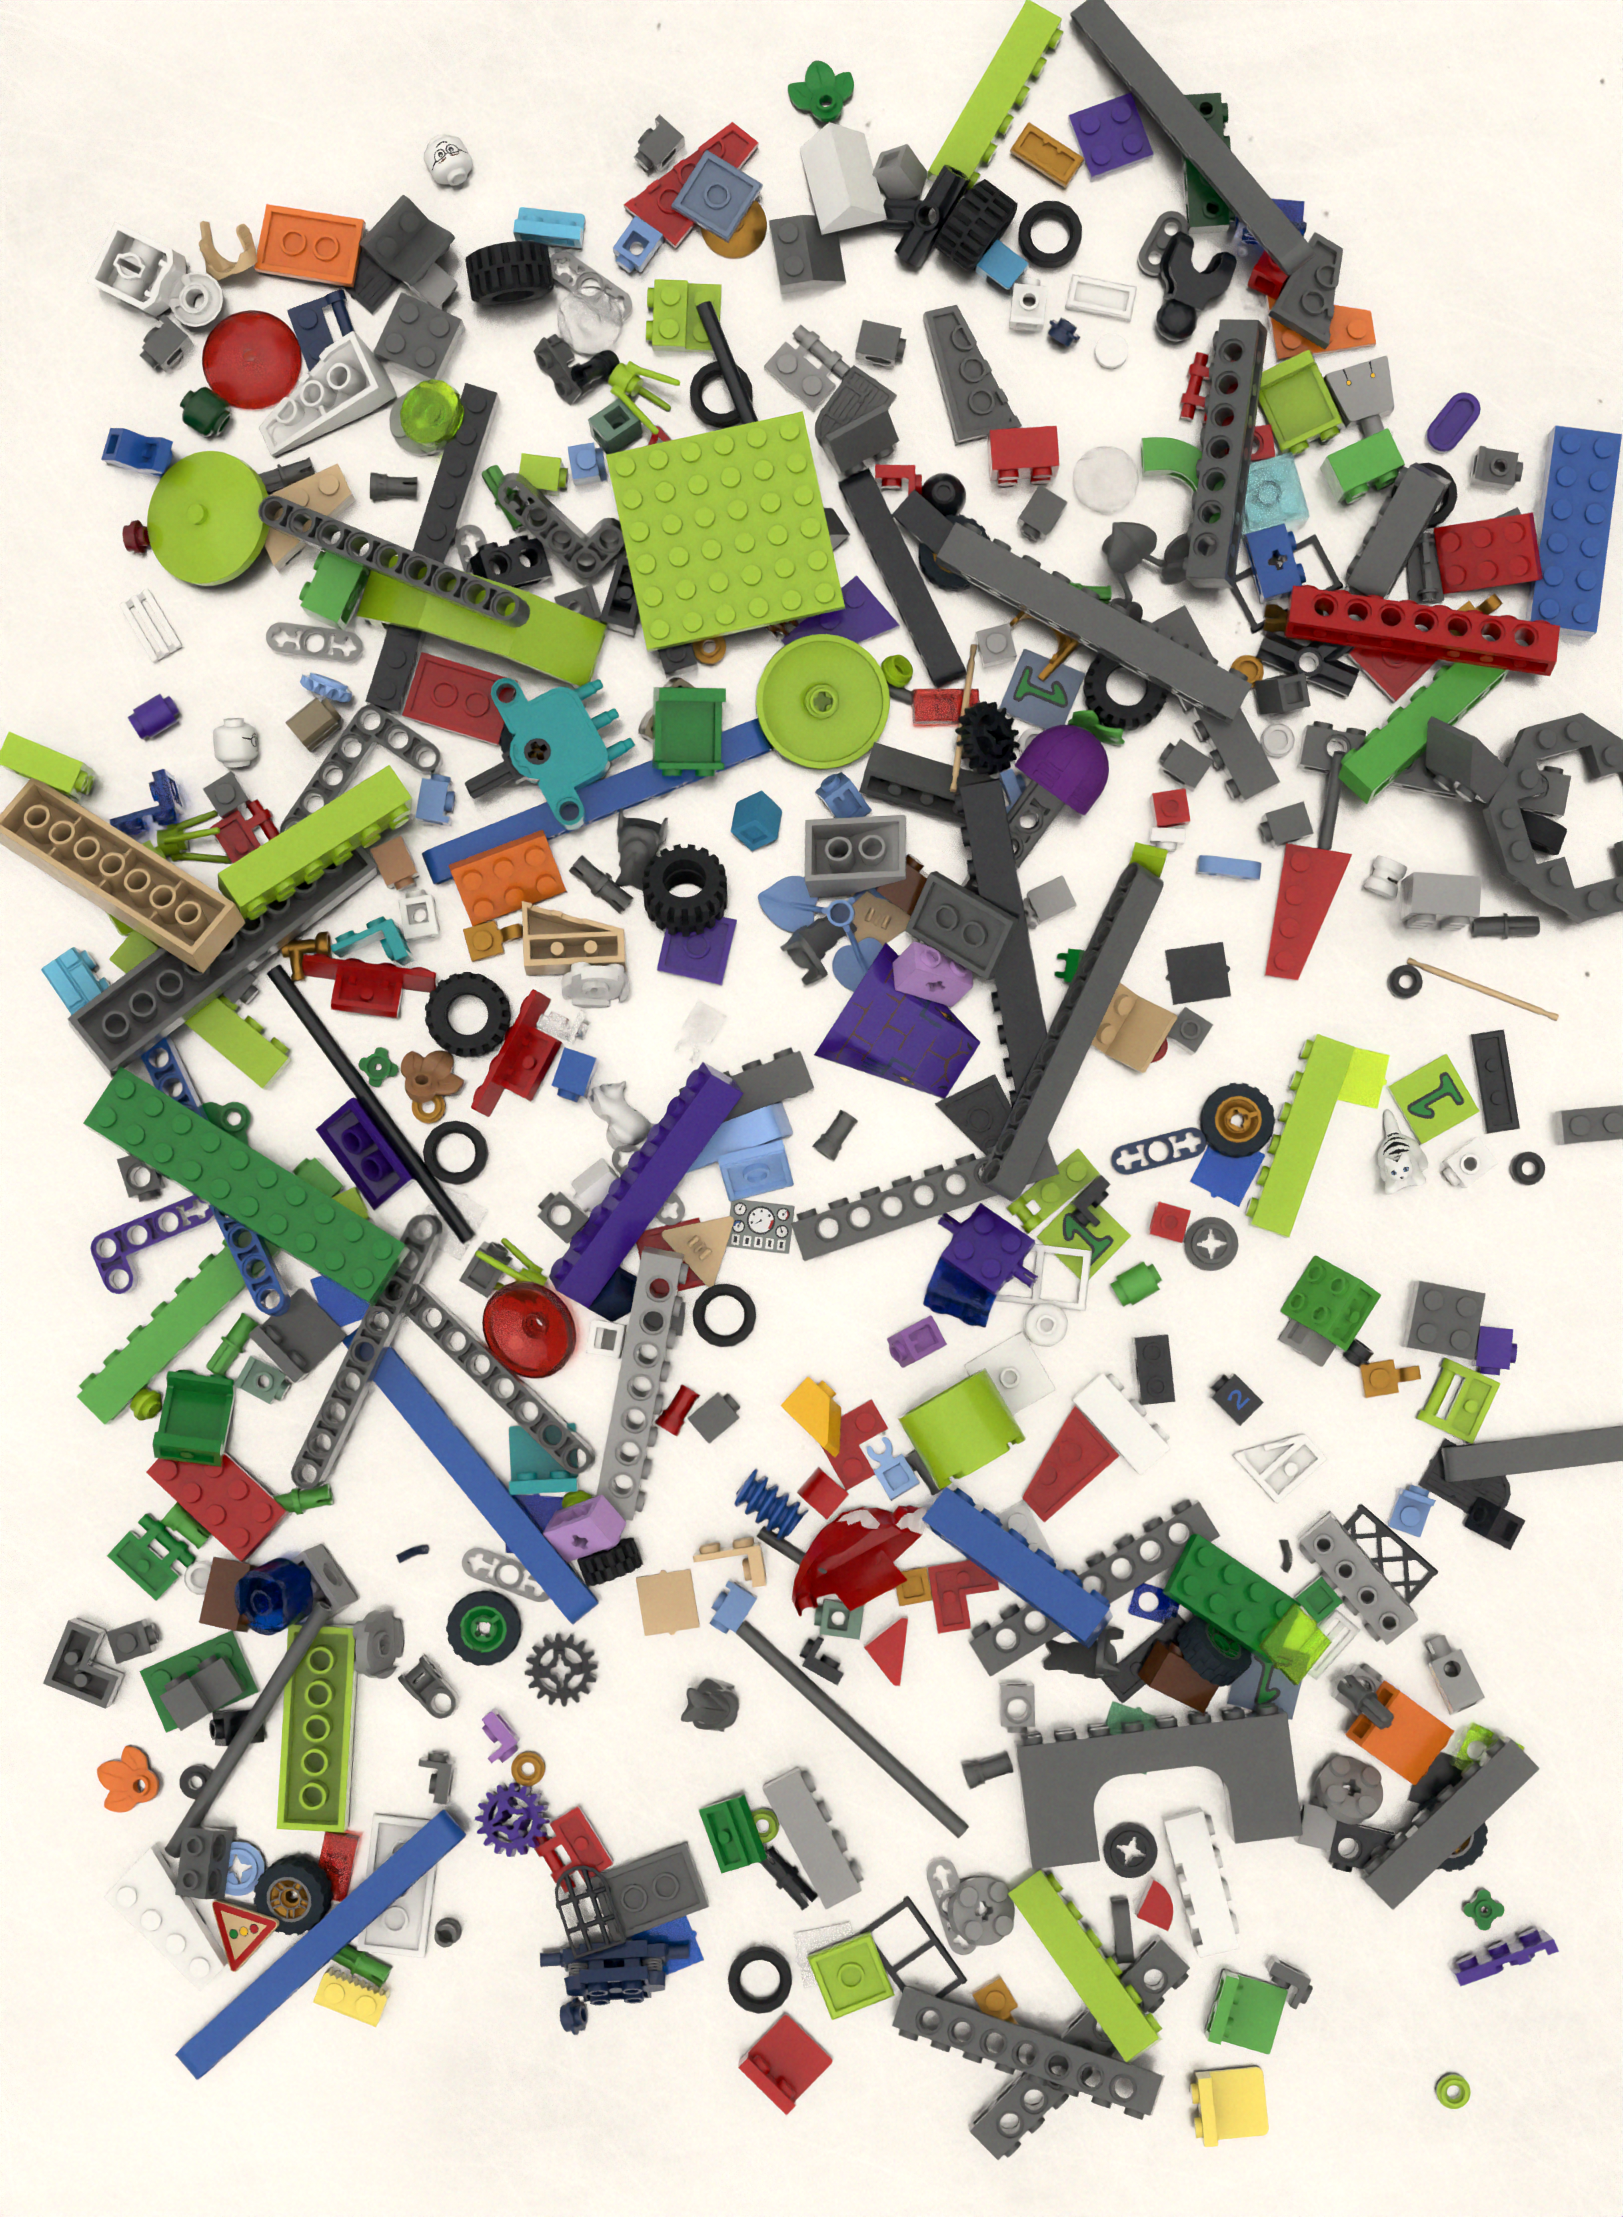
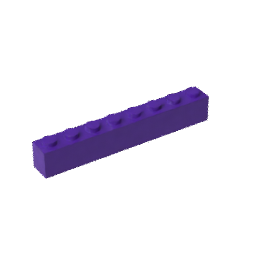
[549,1062,743,1308]

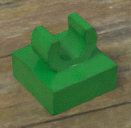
[1055,948,1085,983]

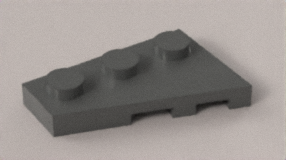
[1268,232,1343,349]

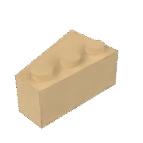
[264,463,355,572]
[522,901,627,976]

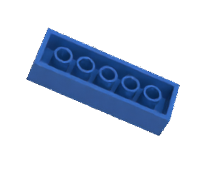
[1525,425,1622,638]
[922,1487,1113,1649]

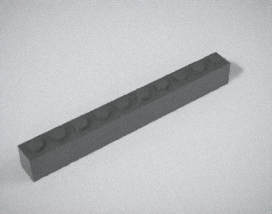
[936,522,1252,725]

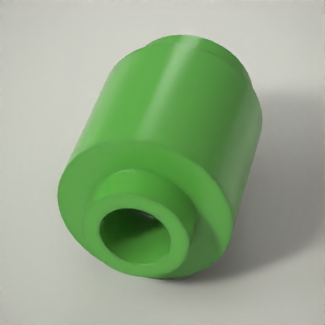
[1110,1261,1163,1307]

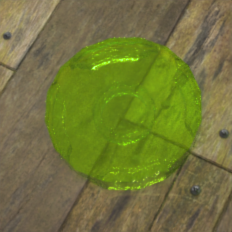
[400,379,464,447]

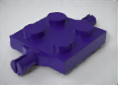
[938,1203,1038,1296]

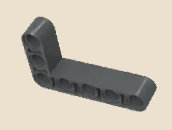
[280,705,443,834]

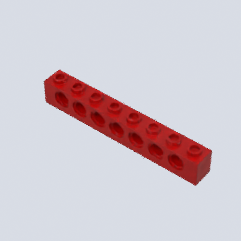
[1284,585,1560,676]

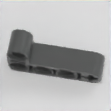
[497,472,624,578]

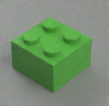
[1320,428,1405,504]
[299,551,371,630]

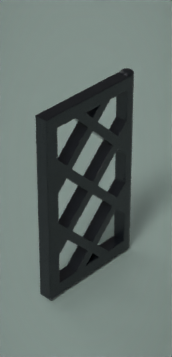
[1343,1504,1438,1604]

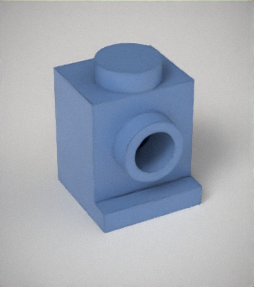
[613,215,664,273]
[568,442,607,486]
[415,774,455,826]
[710,1579,757,1634]

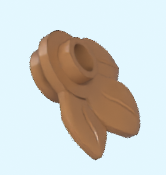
[400,1050,464,1103]

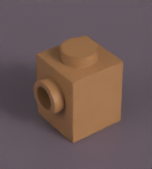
[370,836,420,891]

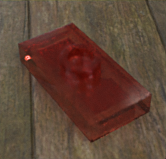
[911,689,980,724]
[318,1832,360,1902]

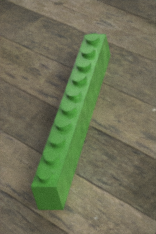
[76,1157,346,1425]

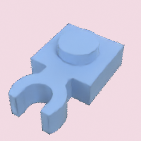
[867,1437,920,1501]

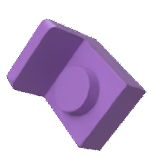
[887,1315,947,1368]
[481,1708,520,1763]

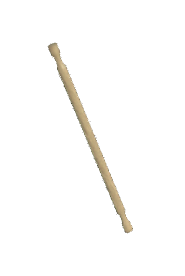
[950,644,977,792]
[1407,957,1559,1021]

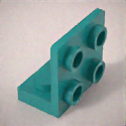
[330,916,415,966]
[509,1423,579,1495]

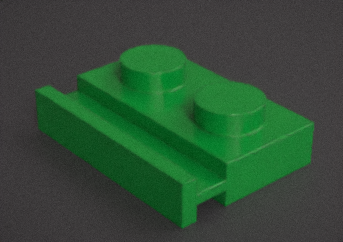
[699,1794,767,1874]

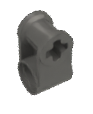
[398,1655,460,1719]

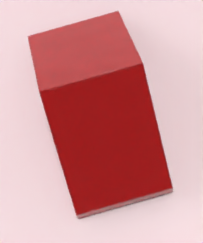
[864,1616,908,1686]

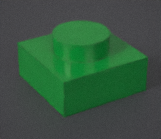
[1295,1576,1343,1624]

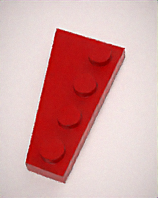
[623,122,759,248]

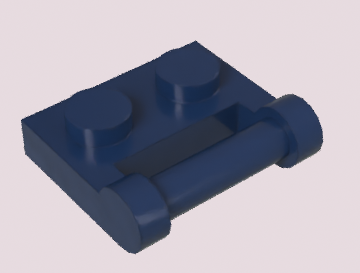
[287,290,355,372]

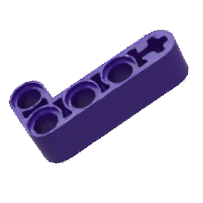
[90,1195,215,1294]

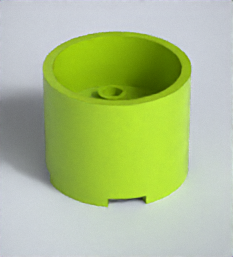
[898,1368,1026,1490]

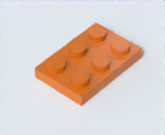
[254,204,366,288]
[449,830,566,927]

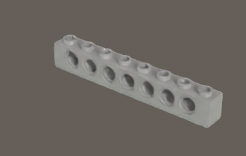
[596,1246,689,1521]

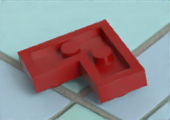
[821,1399,888,1491]
[927,1560,999,1634]

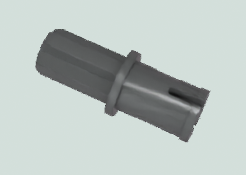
[258,457,315,492]
[1472,913,1540,940]
[1337,1675,1394,1730]

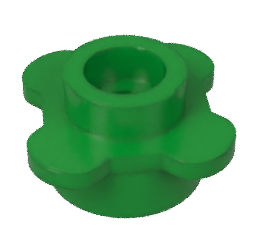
[358,1047,398,1087]
[1464,1889,1505,1931]

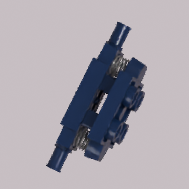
[540,1940,689,2006]

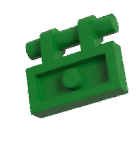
[107,1513,196,1601]

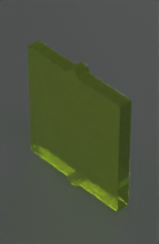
[1337,1047,1390,1109]
[1259,1604,1332,1685]

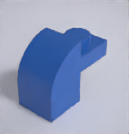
[101,428,173,477]

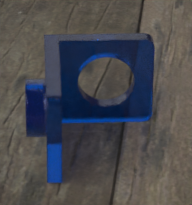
[1128,1583,1180,1624]

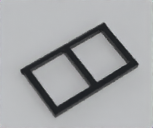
[1230,534,1343,633]
[859,1896,967,1998]

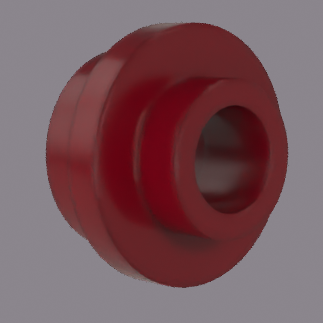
[122,520,150,554]

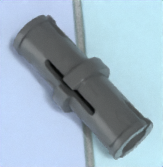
[569,855,634,914]

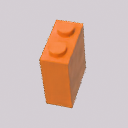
[1345,1680,1455,1786]

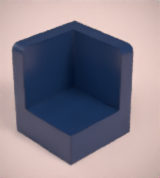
[587,1267,637,1322]

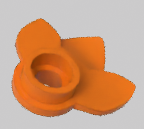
[97,1746,159,1813]

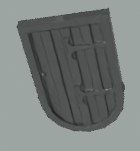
[815,365,897,448]

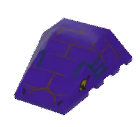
[814,942,981,1099]

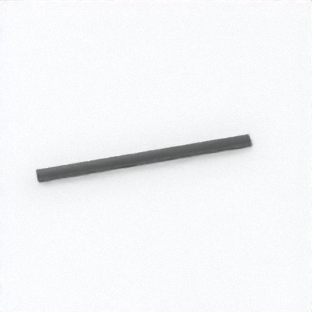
[165,1601,332,1858]
[736,1620,969,1838]

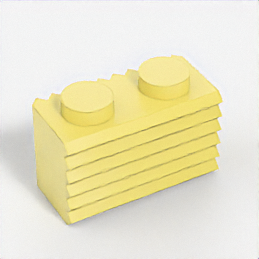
[313,1967,390,2027]

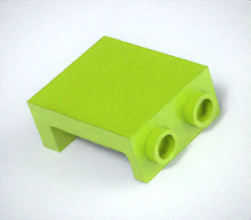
[1259,350,1345,456]

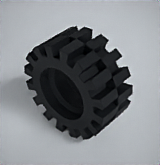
[577,1538,643,1587]

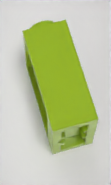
[0,732,95,800]

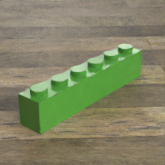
[1338,662,1509,804]

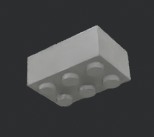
[1399,872,1482,930]

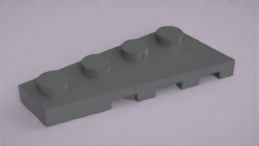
[923,305,1022,443]

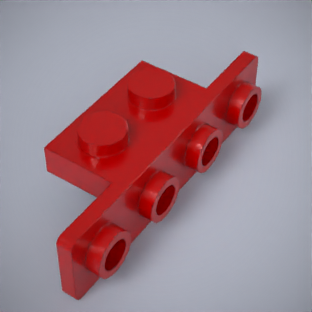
[302,954,437,1018]
[471,989,562,1117]

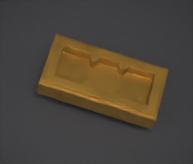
[1010,122,1084,188]

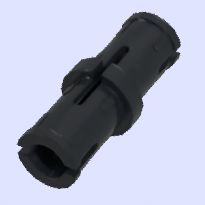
[759,1846,818,1911]

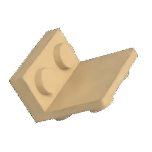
[1091,983,1177,1073]
[693,1537,767,1588]

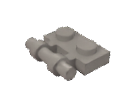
[764,324,851,412]

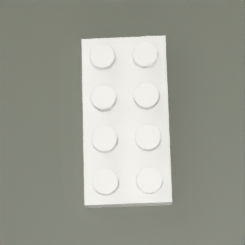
[357,1814,436,1958]

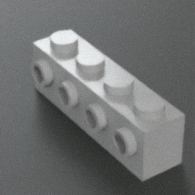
[1299,1512,1418,1645]
[762,1767,864,1910]

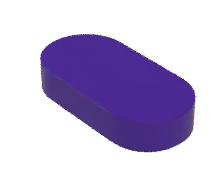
[1425,392,1481,453]

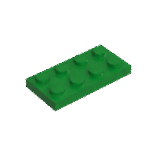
[1162,1534,1301,1663]

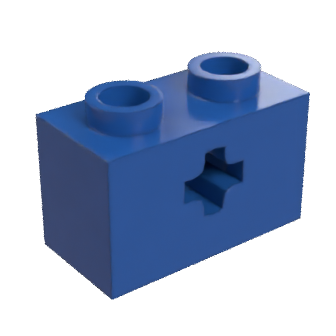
[1243,524,1306,603]
[551,1047,599,1102]

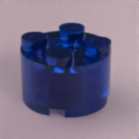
[234,1558,313,1636]

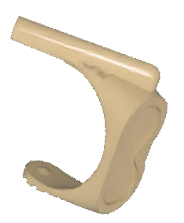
[198,221,258,281]

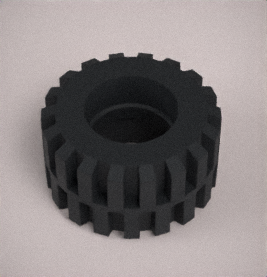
[935,179,1018,271]
[465,241,554,305]
[1083,653,1169,730]
[642,844,727,937]
[425,972,511,1058]

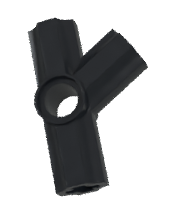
[882,165,971,267]
[1256,631,1360,697]

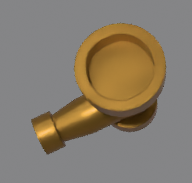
[281,931,331,981]

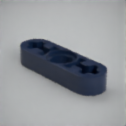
[1110,1127,1206,1175]

